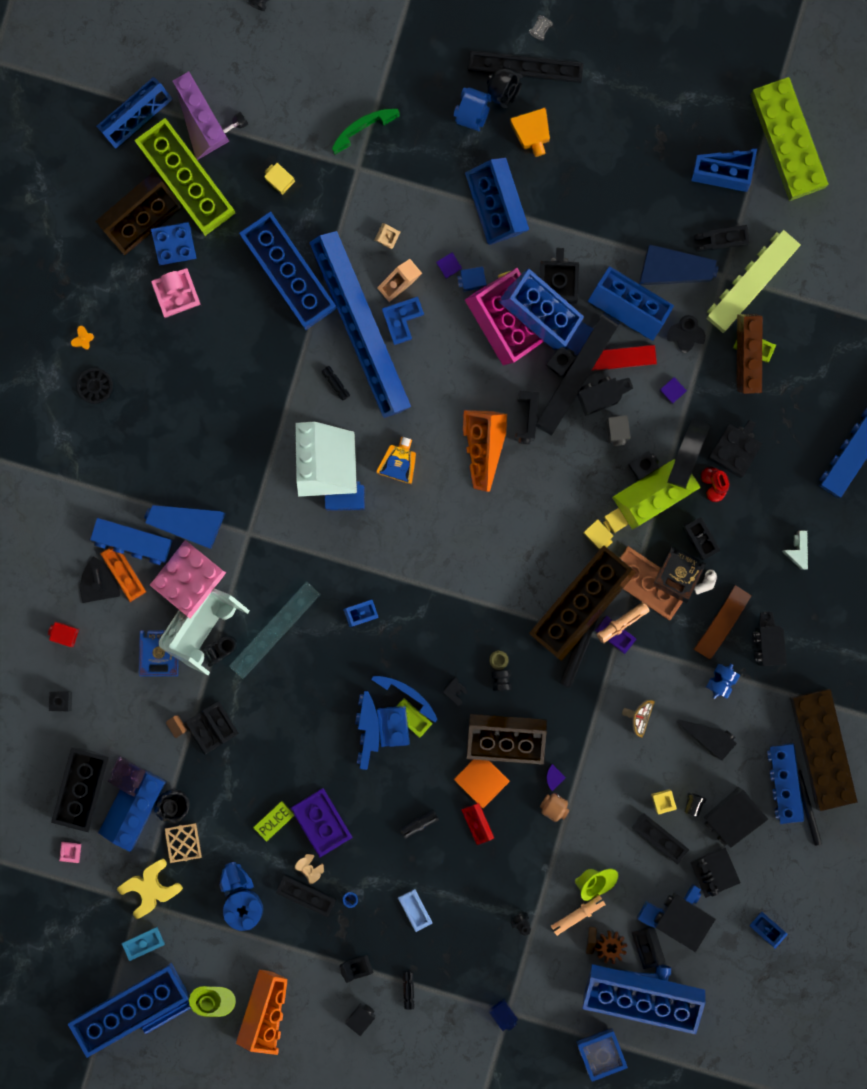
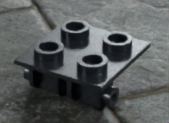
[690,847,741,898]

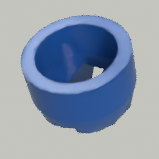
[342,892,358,908]

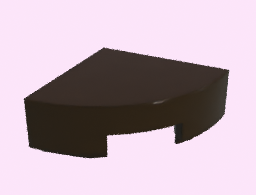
[586,927,597,954]

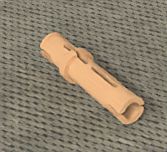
[596,602,649,644]
[551,895,606,936]

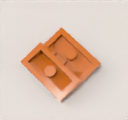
[454,759,510,808]

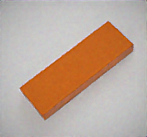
[100,547,147,602]

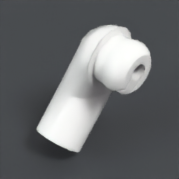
[694,569,717,595]

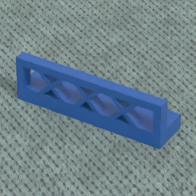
[96,77,173,149]

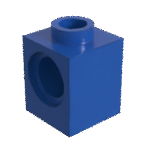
[457,266,486,292]

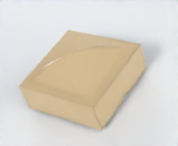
[375,223,400,249]

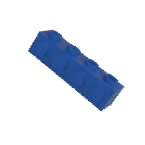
[767,743,805,824]

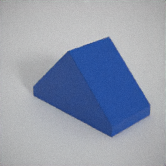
[343,600,379,627]
[749,912,788,949]

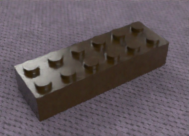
[529,545,636,661]
[790,689,858,811]

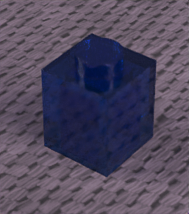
[489,998,518,1031]

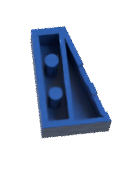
[691,149,757,192]

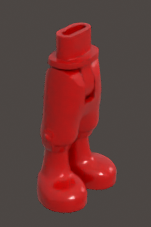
[700,467,729,502]

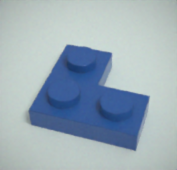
[382,296,424,346]

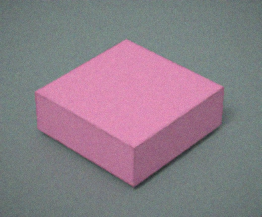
[59,841,81,863]

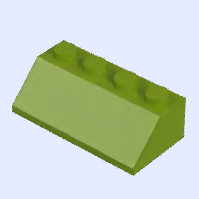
[612,459,701,530]

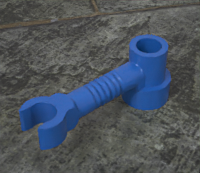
[620,965,671,981]

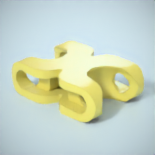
[117,859,183,919]

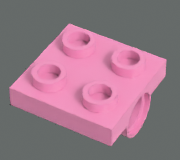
[151,268,201,318]

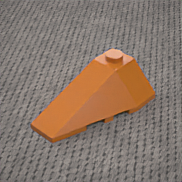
[463,410,507,492]

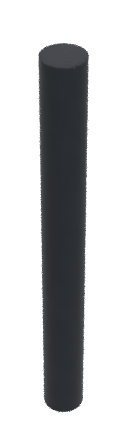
[798,770,822,846]

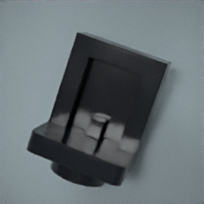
[340,955,374,983]

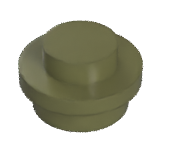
[489,651,508,670]

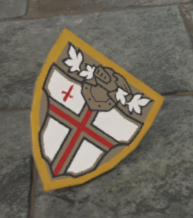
[622,700,655,738]

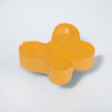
[71,326,94,349]

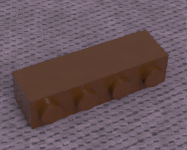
[737,314,763,394]

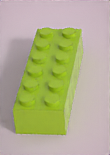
[750,77,829,201]
[134,118,236,236]

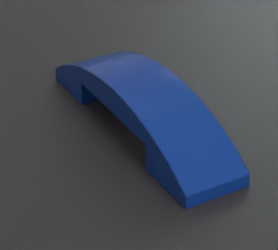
[371,676,437,722]

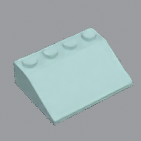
[296,422,357,497]

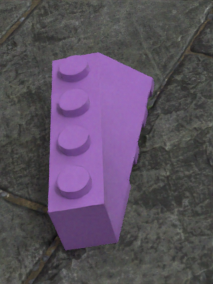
[173,71,230,160]

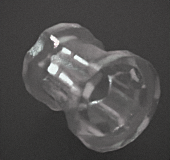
[529,15,553,41]

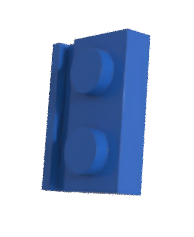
[377,706,410,747]

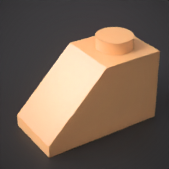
[377,259,422,302]

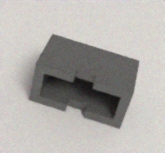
[606,415,631,446]

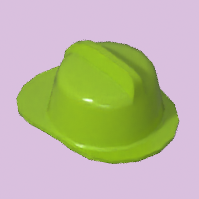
[575,869,618,901]
[189,986,236,1017]

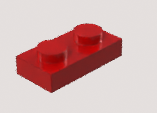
[462,803,494,845]

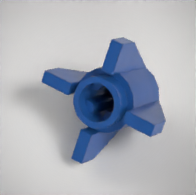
[219,862,254,897]

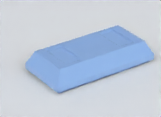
[398,889,432,932]

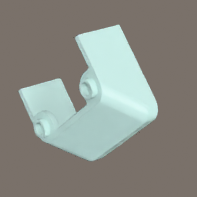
[159,588,250,675]

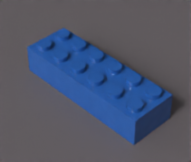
[239,212,337,330]
[68,963,190,1058]
[582,964,705,1034]

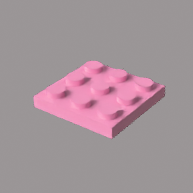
[150,540,226,619]

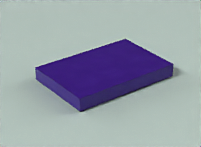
[290,788,353,858]

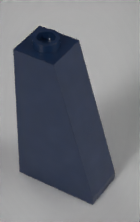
[639,245,718,285]

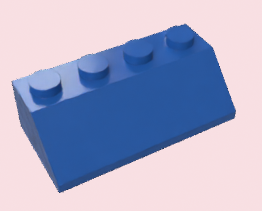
[465,158,529,245]
[588,266,674,341]
[499,269,584,350]
[98,764,167,852]

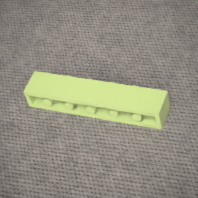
[706,230,801,333]

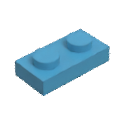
[122,927,165,961]

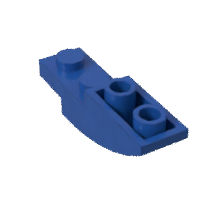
[355,691,380,770]

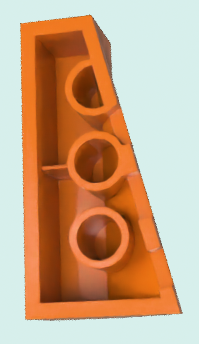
[236,970,287,1055]

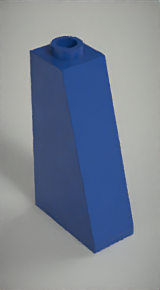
[144,505,225,549]

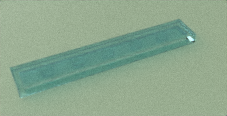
[229,582,321,679]

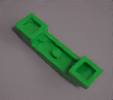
[332,109,400,155]

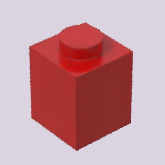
[48,622,79,647]

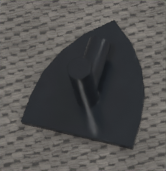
[80,556,120,603]

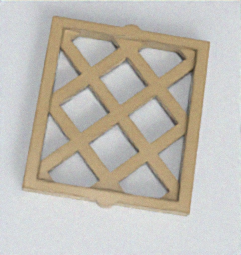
[165,823,202,863]

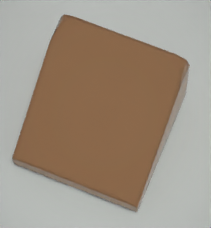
[166,715,187,738]

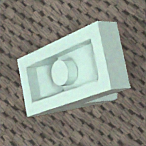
[782,531,808,570]

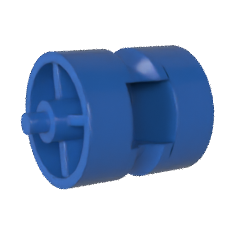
[706,663,740,699]

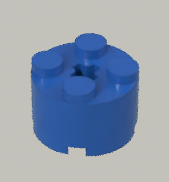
[454,87,492,132]
[223,889,263,931]

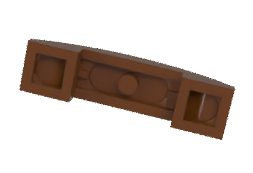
[694,585,752,660]

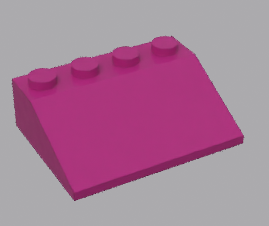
[465,268,544,365]

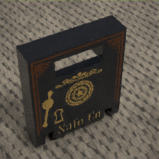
[652,546,706,603]

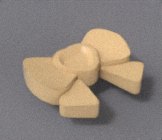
[294,854,324,884]

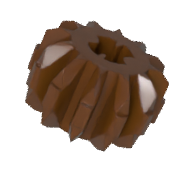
[595,930,628,964]

